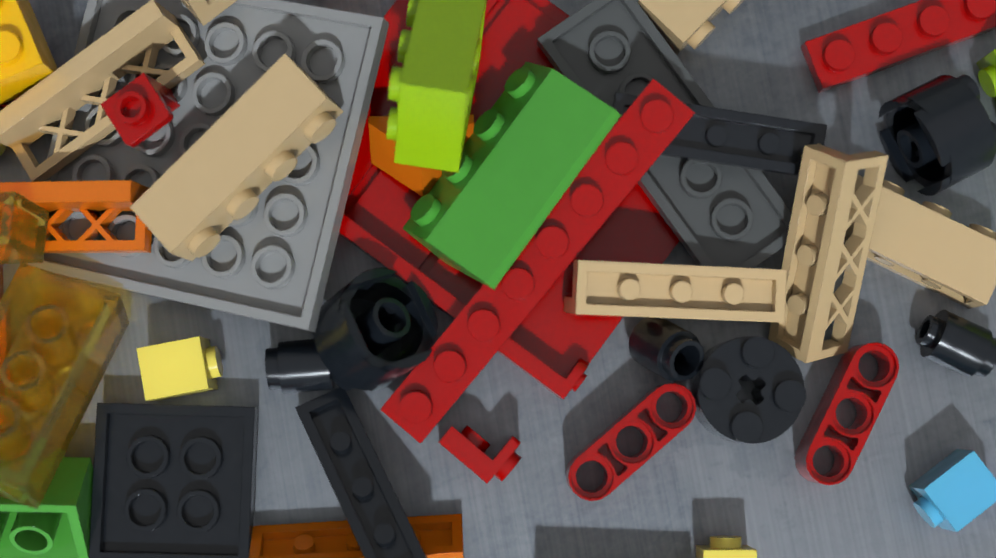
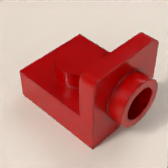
[100,73,180,147]
[438,425,522,483]

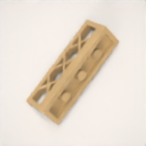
[0,0,205,182]
[768,144,889,363]
[563,260,787,323]

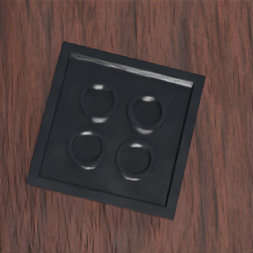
[89,403,258,558]

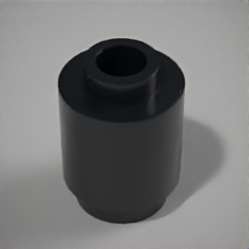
[916,310,996,378]
[629,317,704,381]
[265,339,335,394]

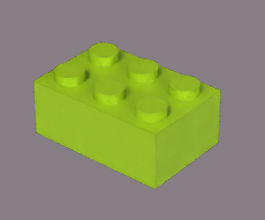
[386,0,487,173]

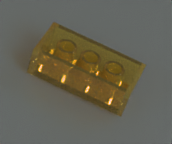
[0,263,129,509]

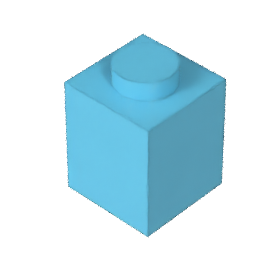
[908,449,996,532]

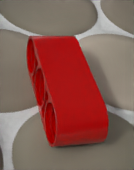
[795,342,899,485]
[565,383,696,501]

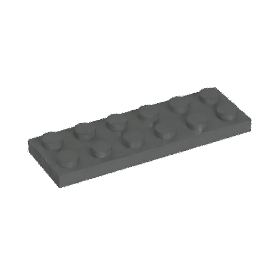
[537,0,792,268]

